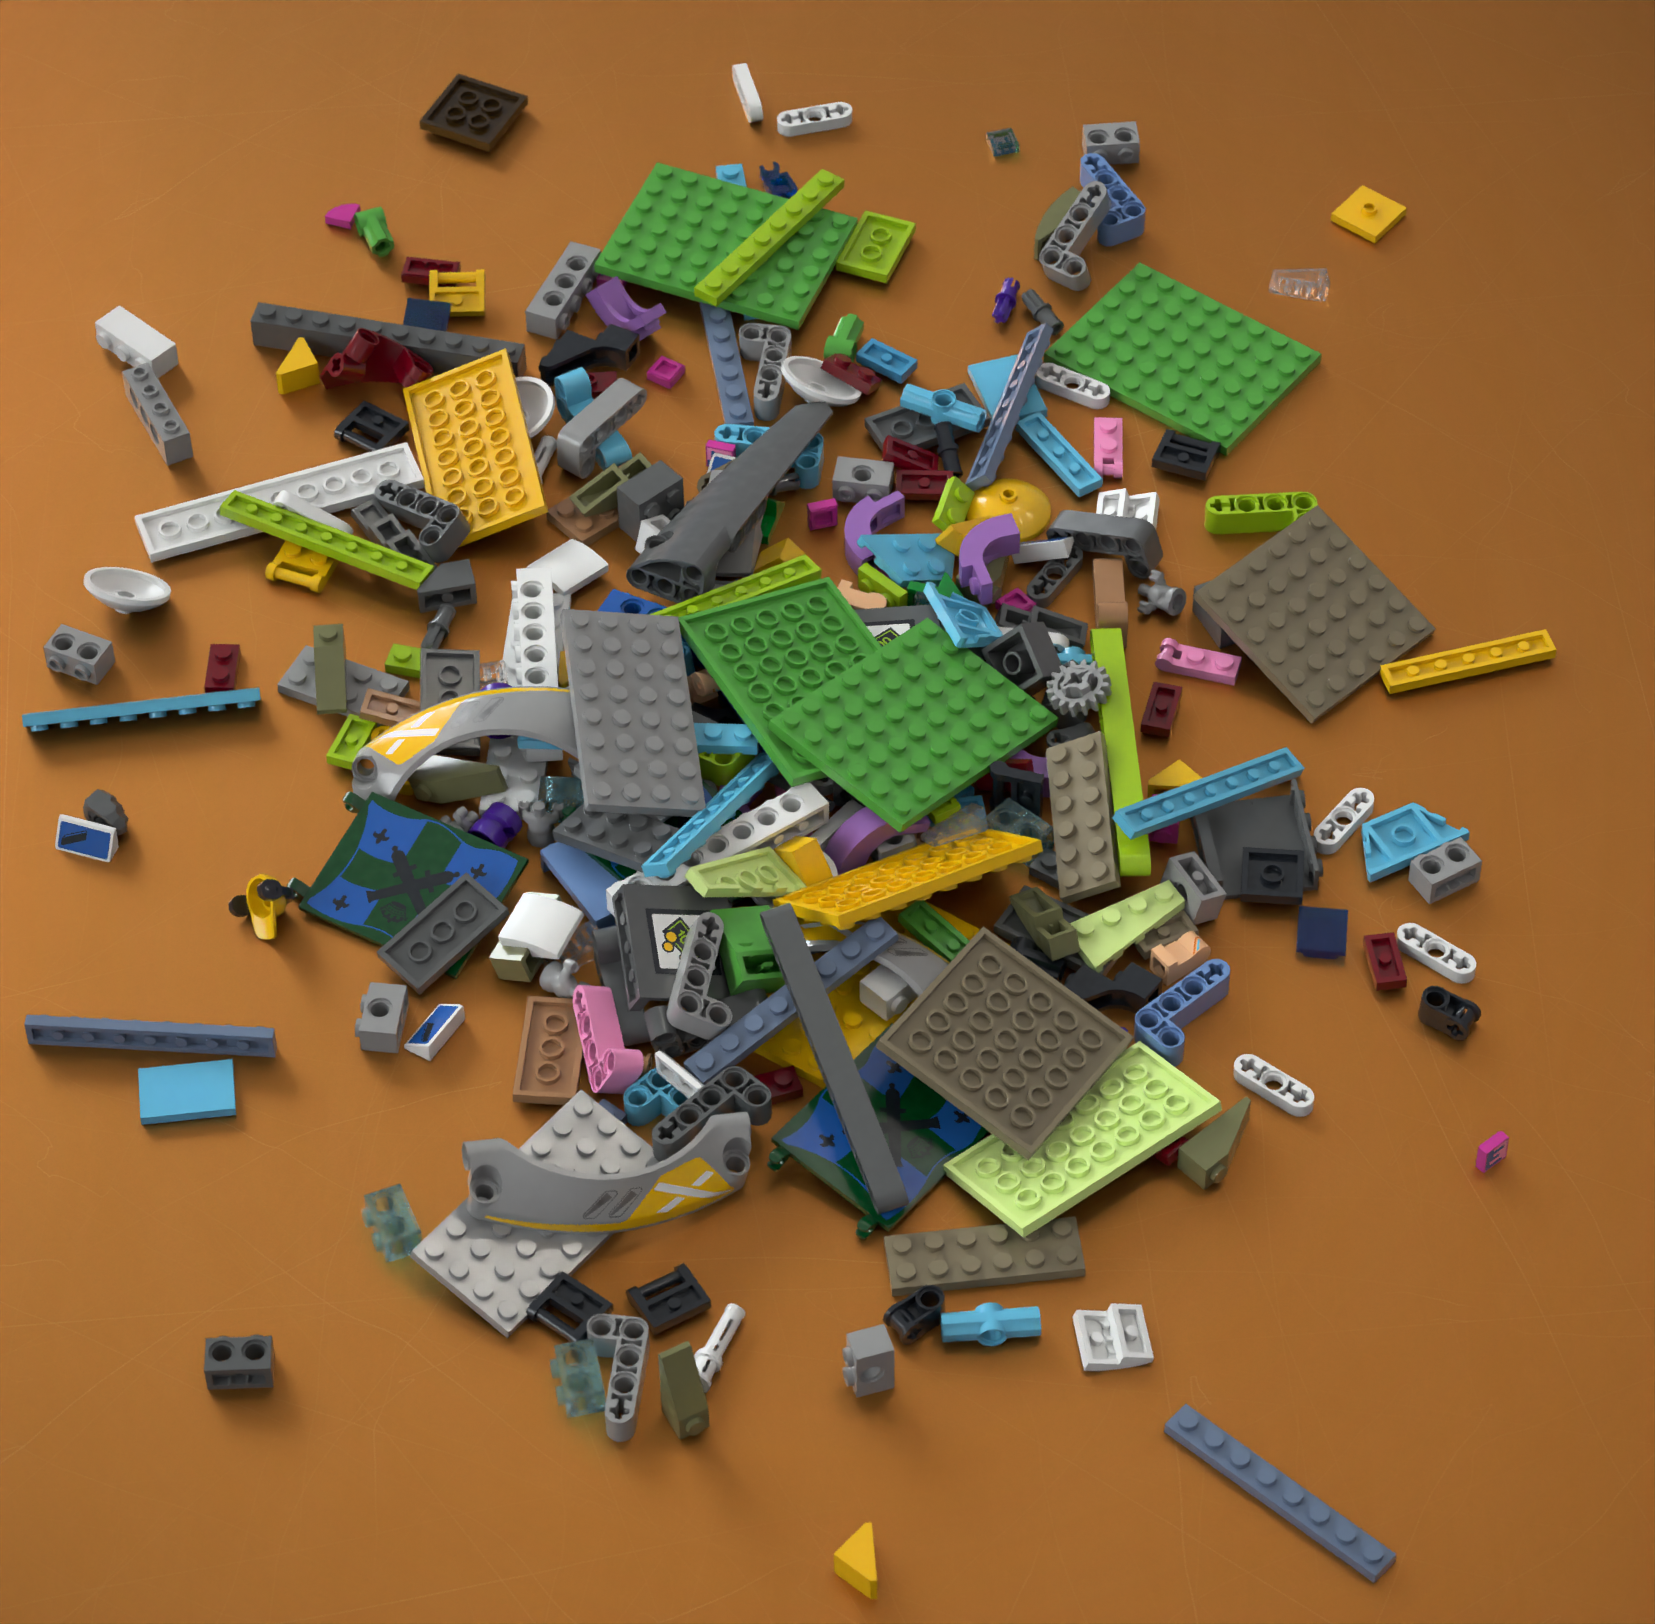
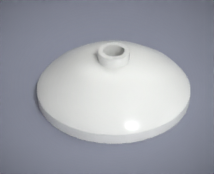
[781,356,861,407]
[515,376,555,439]
[83,567,171,614]

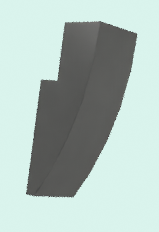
[994,603,1088,649]

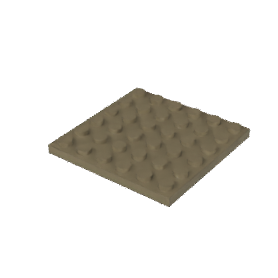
[1193,505,1436,724]
[876,926,1134,1161]

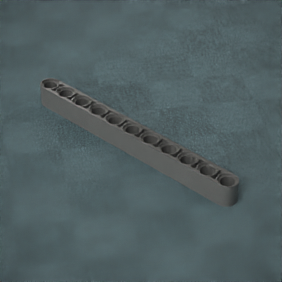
[760,903,909,1215]

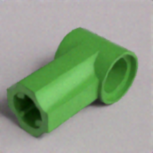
[354,206,394,257]
[823,313,864,363]

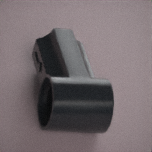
[1010,937,1068,983]

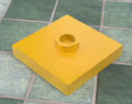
[1331,185,1407,243]

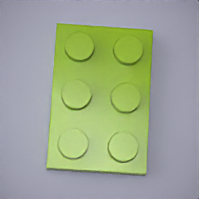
[836,210,916,283]

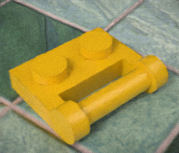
[429,269,485,317]
[265,541,340,593]

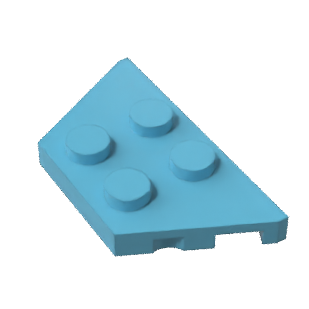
[857,533,955,587]
[923,581,1003,648]
[1361,802,1470,882]

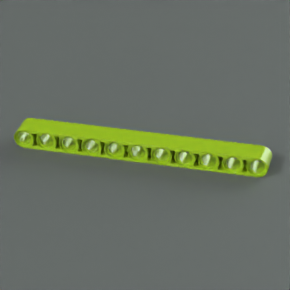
[1090,628,1151,877]

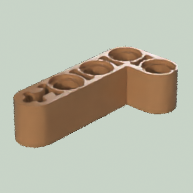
[1092,558,1128,648]

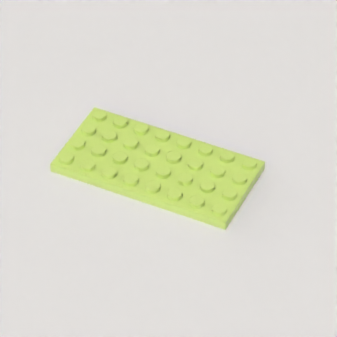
[943,1041,1222,1238]

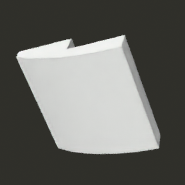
[1096,488,1160,529]
[527,539,609,597]
[498,893,584,960]
[655,1050,705,1099]
[1072,1303,1154,1371]

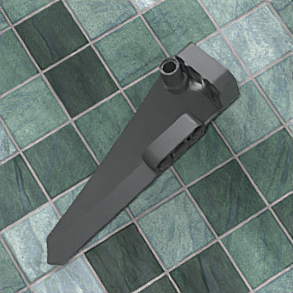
[626,402,833,603]

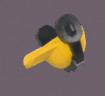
[228,874,294,940]

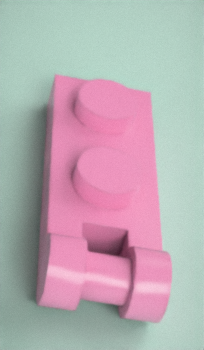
[1094,417,1123,478]
[1155,638,1242,686]

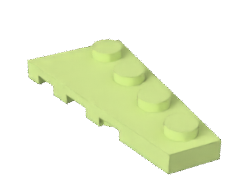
[684,846,807,898]
[1069,880,1185,973]

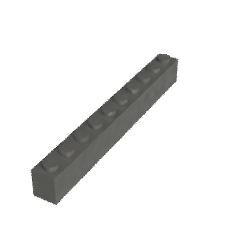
[250,302,527,377]

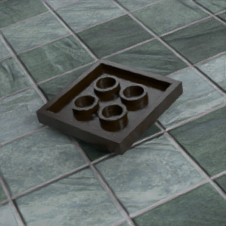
[420,74,528,152]

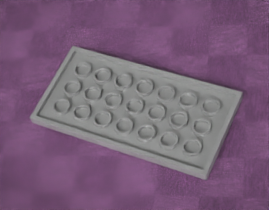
[560,609,706,817]
[410,1089,659,1338]

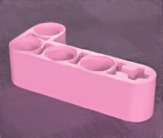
[573,985,644,1094]

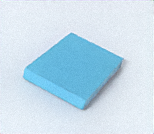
[968,354,1047,421]
[138,1059,236,1125]

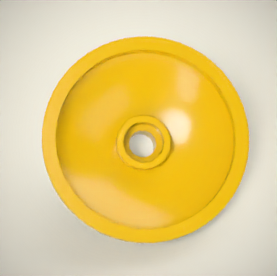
[966,479,1051,543]

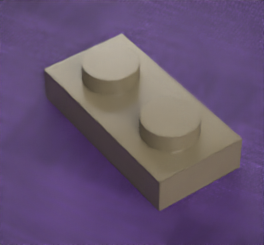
[1133,910,1199,960]

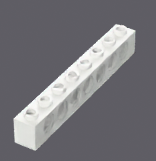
[511,567,563,763]
[606,782,829,917]

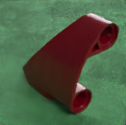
[319,328,433,390]

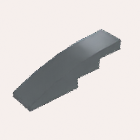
[351,497,437,570]

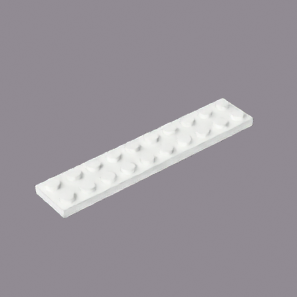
[134,442,425,562]
[479,593,571,820]

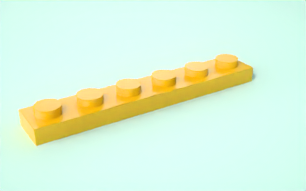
[1380,629,1557,694]

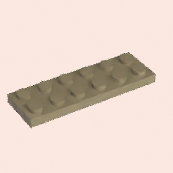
[1046,731,1121,904]
[884,1216,1086,1296]

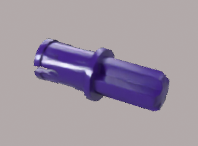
[992,278,1020,324]

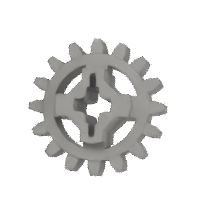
[1046,659,1112,717]

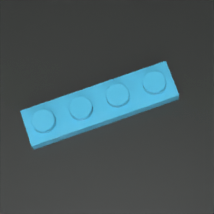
[1016,411,1103,497]

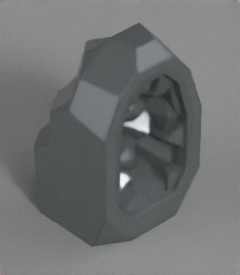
[83,789,129,836]

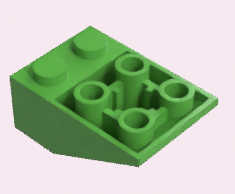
[710,905,785,996]

